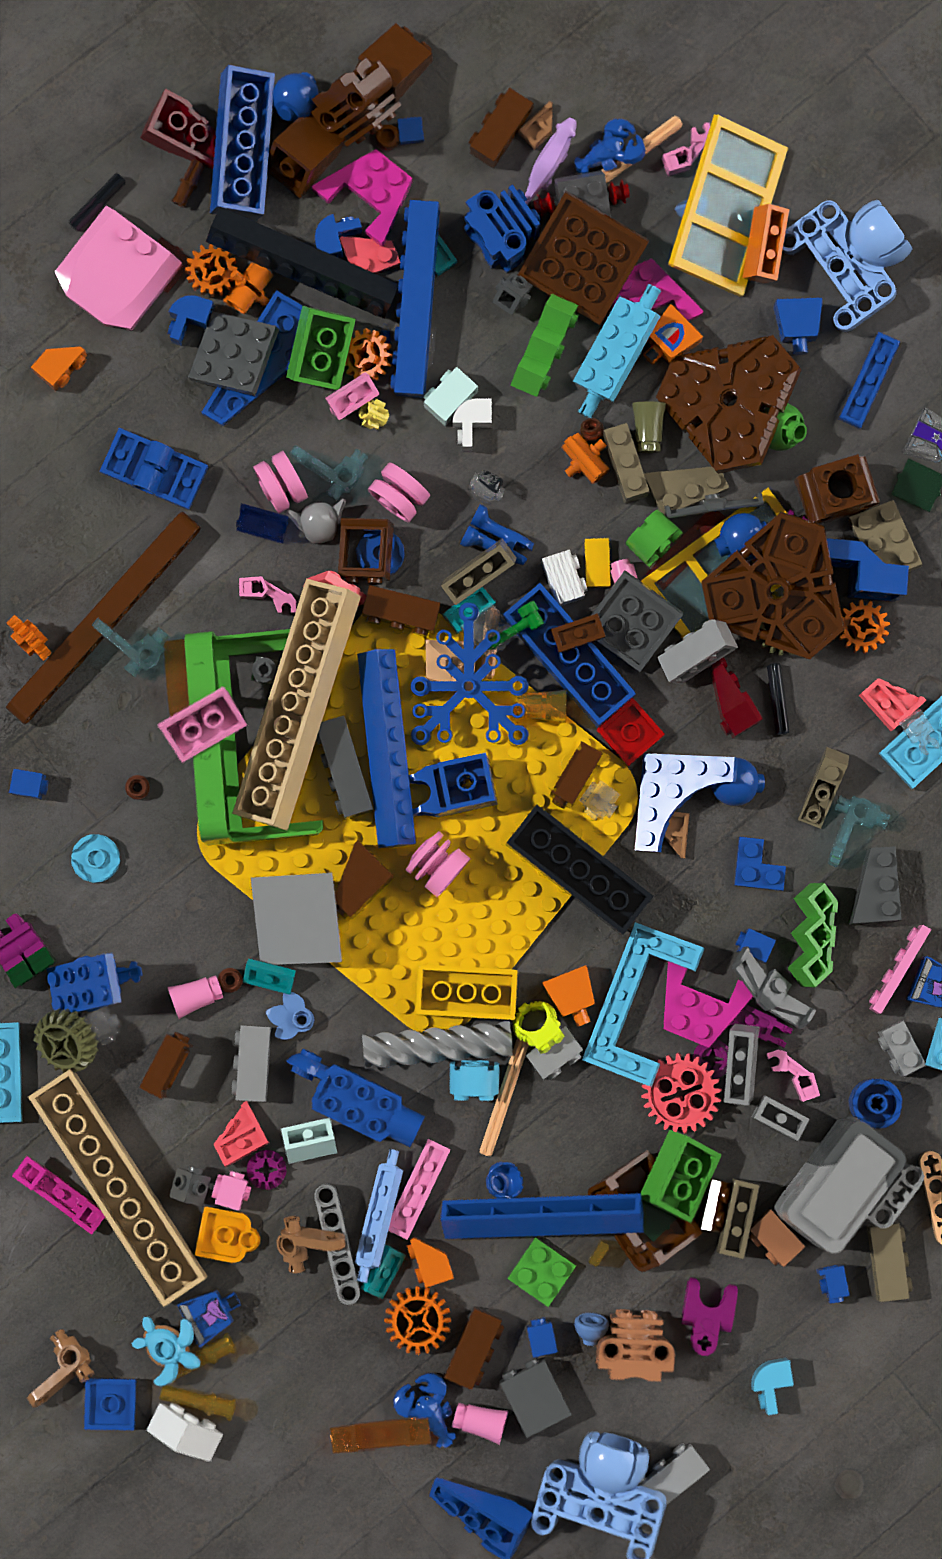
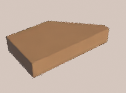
[518,101,553,150]
[664,812,690,859]

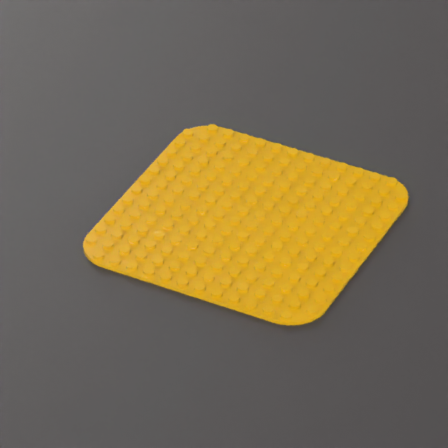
[197,613,638,1033]

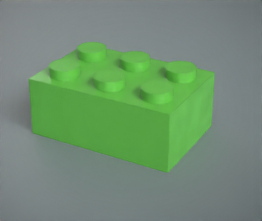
[286,305,356,390]
[640,1130,722,1223]

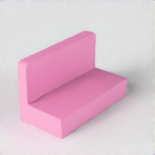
[325,372,379,420]

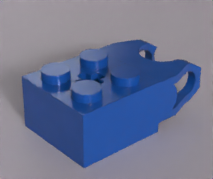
[409,752,498,817]

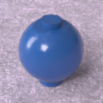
[273,72,319,122]
[714,513,766,561]
[710,757,765,806]

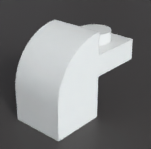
[453,399,492,451]

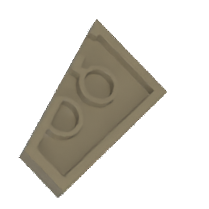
[644,467,729,515]

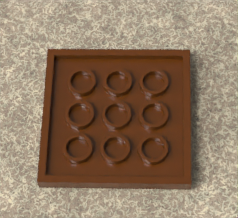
[518,191,650,325]

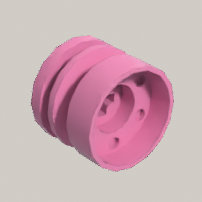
[405,831,470,897]

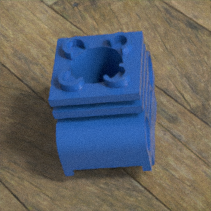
[464,184,541,273]

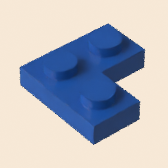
[734,837,786,891]

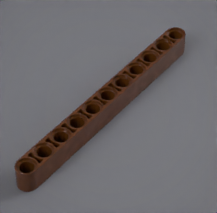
[6,511,201,725]

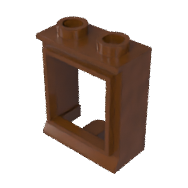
[338,518,394,585]
[550,741,603,809]
[139,1032,193,1099]

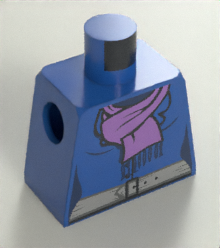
[906,956,942,1008]
[177,1290,241,1347]

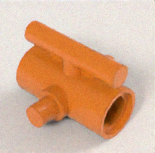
[223,263,273,314]
[561,433,610,484]

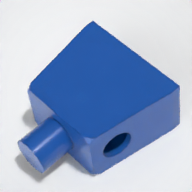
[774,298,822,355]

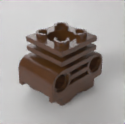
[311,58,401,147]
[794,454,880,525]

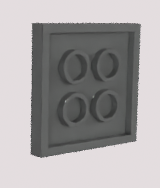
[188,312,279,396]
[591,570,684,672]

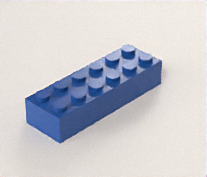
[210,65,275,221]
[503,583,636,728]

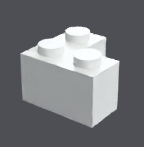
[146,1403,223,1462]

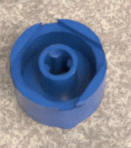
[848,1078,902,1129]

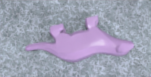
[525,117,576,205]

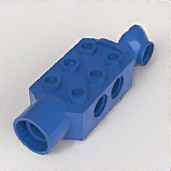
[286,1048,425,1147]

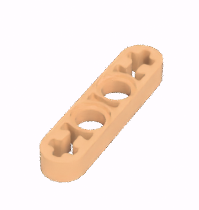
[918,1151,942,1245]

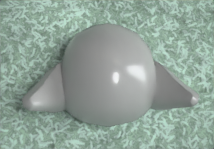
[286,499,346,544]

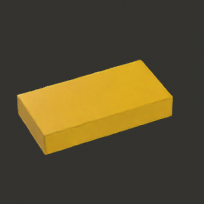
[584,538,611,588]

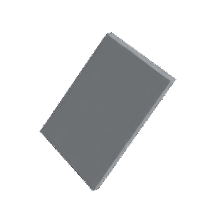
[250,873,342,965]

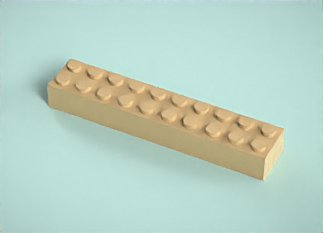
[232,579,361,831]
[28,1069,208,1307]

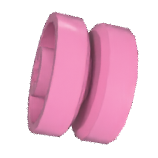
[253,450,308,514]
[368,463,430,523]

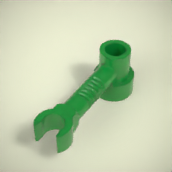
[488,601,545,650]

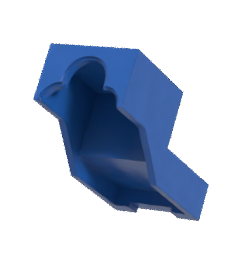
[827,538,909,602]

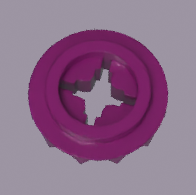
[692,1040,728,1079]
[247,1150,287,1190]

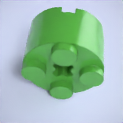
[625,509,683,568]

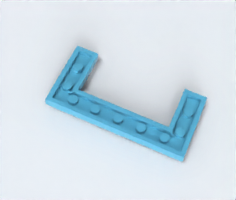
[582,922,704,1087]

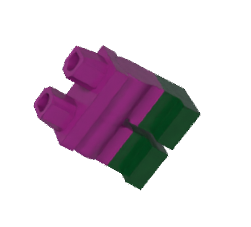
[0,913,57,988]

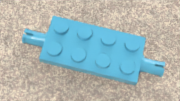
[573,284,661,418]

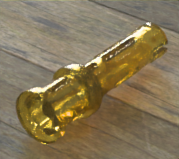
[162,1333,237,1384]
[159,1385,237,1421]

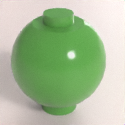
[762,403,807,451]

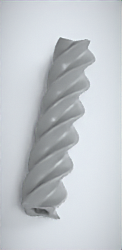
[362,1021,513,1069]

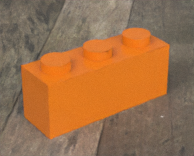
[742,204,789,283]

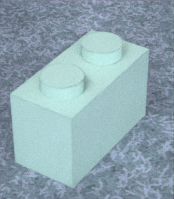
[424,367,478,426]
[281,1118,337,1164]

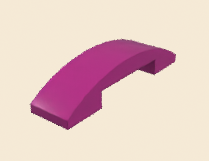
[12,1156,105,1235]

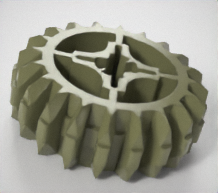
[33,1008,99,1073]

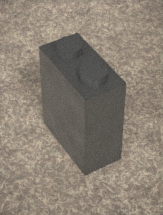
[500,1357,571,1438]

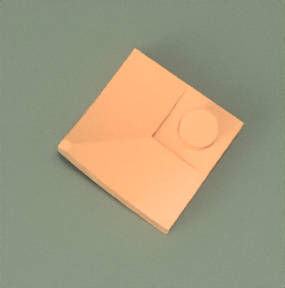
[426,640,475,691]

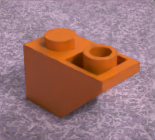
[31,346,87,391]
[407,1237,454,1288]

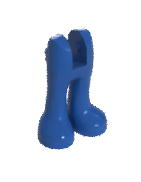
[460,504,534,565]

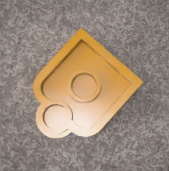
[194,1206,260,1263]

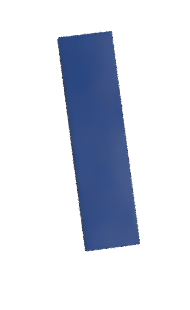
[839,332,900,429]

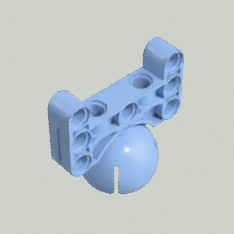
[782,200,913,332]
[531,1431,666,1559]

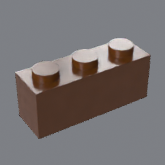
[469,87,534,169]
[362,585,441,637]
[444,1306,504,1390]

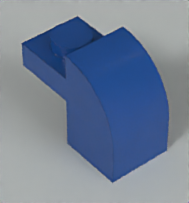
[315,214,362,258]
[168,295,215,346]

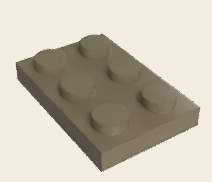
[848,500,922,572]

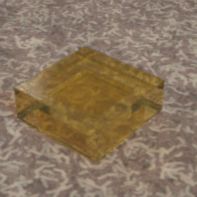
[587,1239,609,1267]

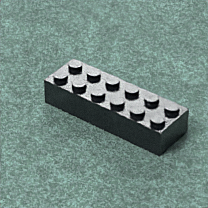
[506,804,653,936]

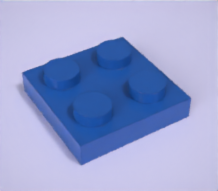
[84,1378,136,1430]

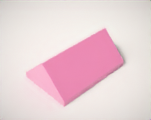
[158,687,247,762]

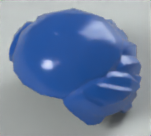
[486,1162,523,1199]

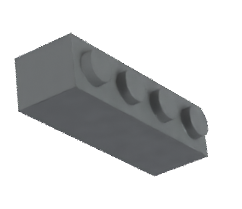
[316,715,373,820]

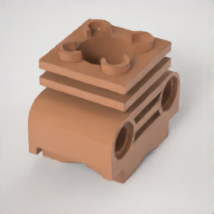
[596,1309,674,1381]

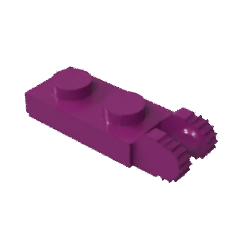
[730,1005,793,1048]

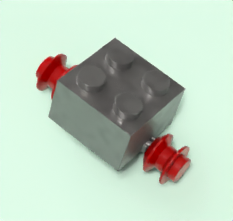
[533,171,630,218]

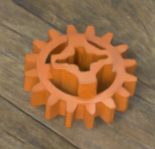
[185,244,238,297]
[345,328,393,380]
[839,600,890,653]
[6,615,52,661]

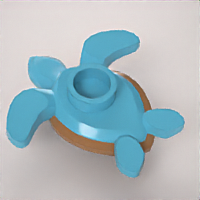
[132,1317,201,1386]

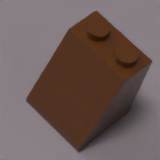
[358,23,433,103]
[267,115,346,199]
[335,840,394,919]

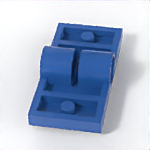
[100,428,208,510]
[47,953,121,1013]

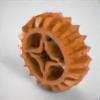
[384,1286,451,1355]

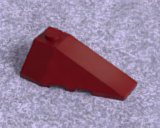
[140,88,216,169]
[709,657,763,738]

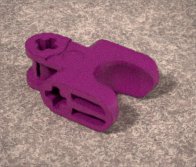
[681,1277,738,1356]

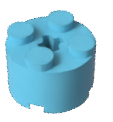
[450,1060,499,1101]

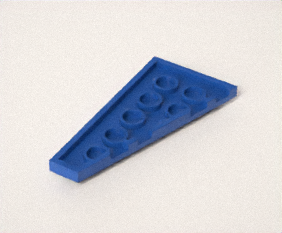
[201,290,302,426]

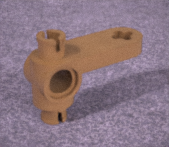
[277,1216,346,1273]
[27,1329,94,1408]

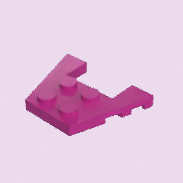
[312,149,413,247]
[611,258,704,321]
[663,961,753,1048]

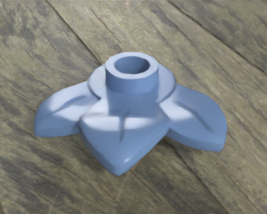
[266,992,314,1040]

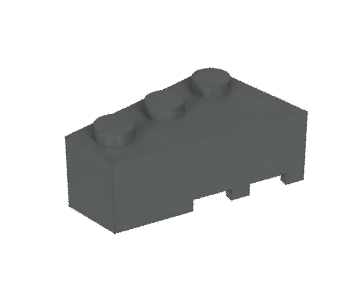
[848,846,902,925]

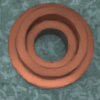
[580,418,604,440]
[125,775,150,800]
[218,968,243,993]

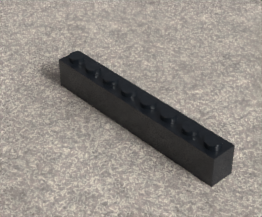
[206,207,399,319]

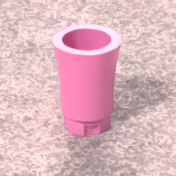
[167,975,224,1019]
[453,1403,508,1445]

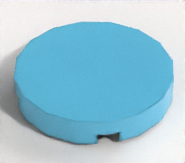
[71,834,121,883]

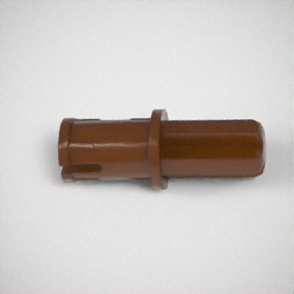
[171,160,205,208]

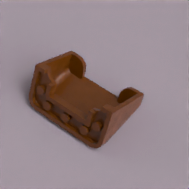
[588,1150,703,1272]

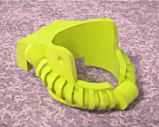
[512,1001,565,1054]

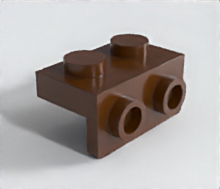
[698,1178,732,1232]

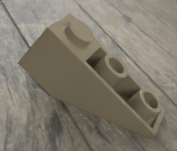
[798,747,849,829]

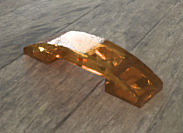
[164,639,189,717]
[330,1418,431,1453]

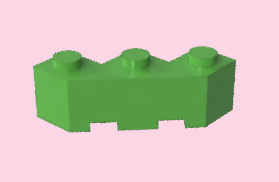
[510,294,578,397]
[788,883,838,987]

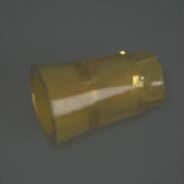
[517,689,567,723]

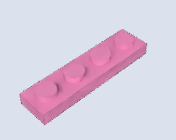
[869,925,931,1014]
[388,1139,451,1240]

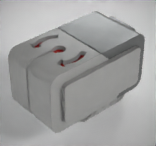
[774,1116,924,1253]

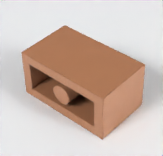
[749,1208,805,1267]

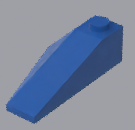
[429,1477,533,1559]

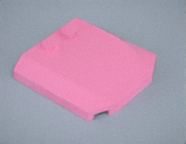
[55,206,183,331]

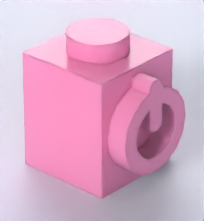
[212,1171,251,1211]

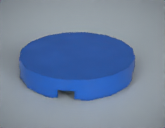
[356,531,404,575]

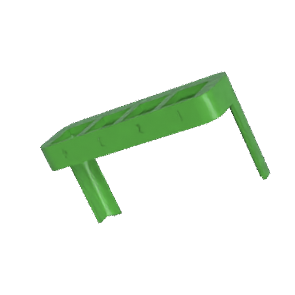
[185,629,323,846]

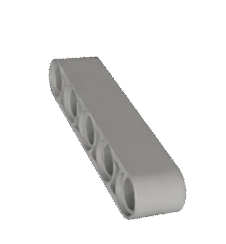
[315,1183,360,1305]

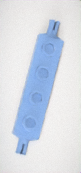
[355,1149,403,1283]

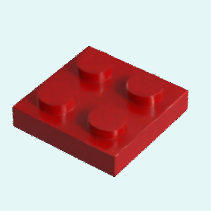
[596,698,665,767]

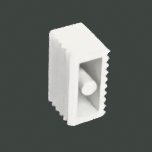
[541,550,588,606]

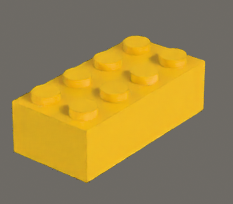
[416,964,518,1020]

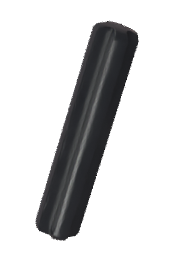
[69,173,126,231]
[767,663,789,735]

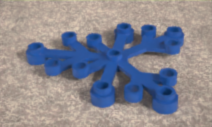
[411,603,529,745]

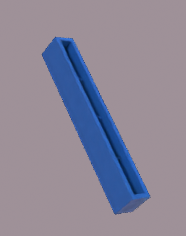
[391,200,441,398]
[357,649,416,848]
[441,1194,644,1239]

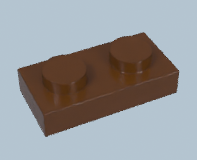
[551,613,606,653]

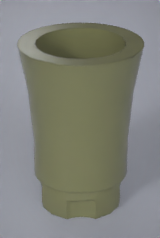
[632,401,666,453]

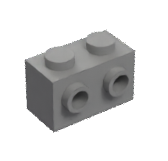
[878,1021,926,1076]

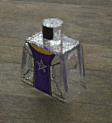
[902,407,942,463]

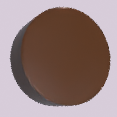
[376,124,400,150]

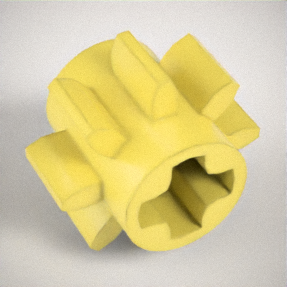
[359,399,389,429]

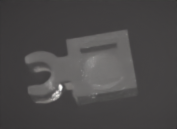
[899,709,940,756]

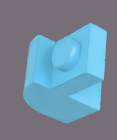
[751,1358,793,1415]

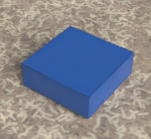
[398,117,424,145]

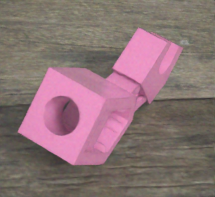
[662,122,710,176]
[239,576,297,614]
[766,1050,820,1102]

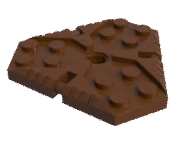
[656,335,801,474]
[701,512,845,660]

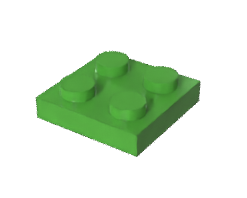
[507,1237,576,1307]

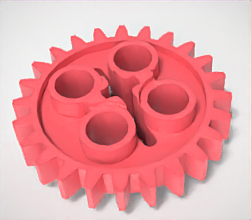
[641,1052,722,1134]

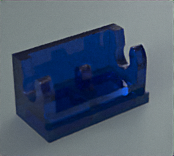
[236,503,290,544]

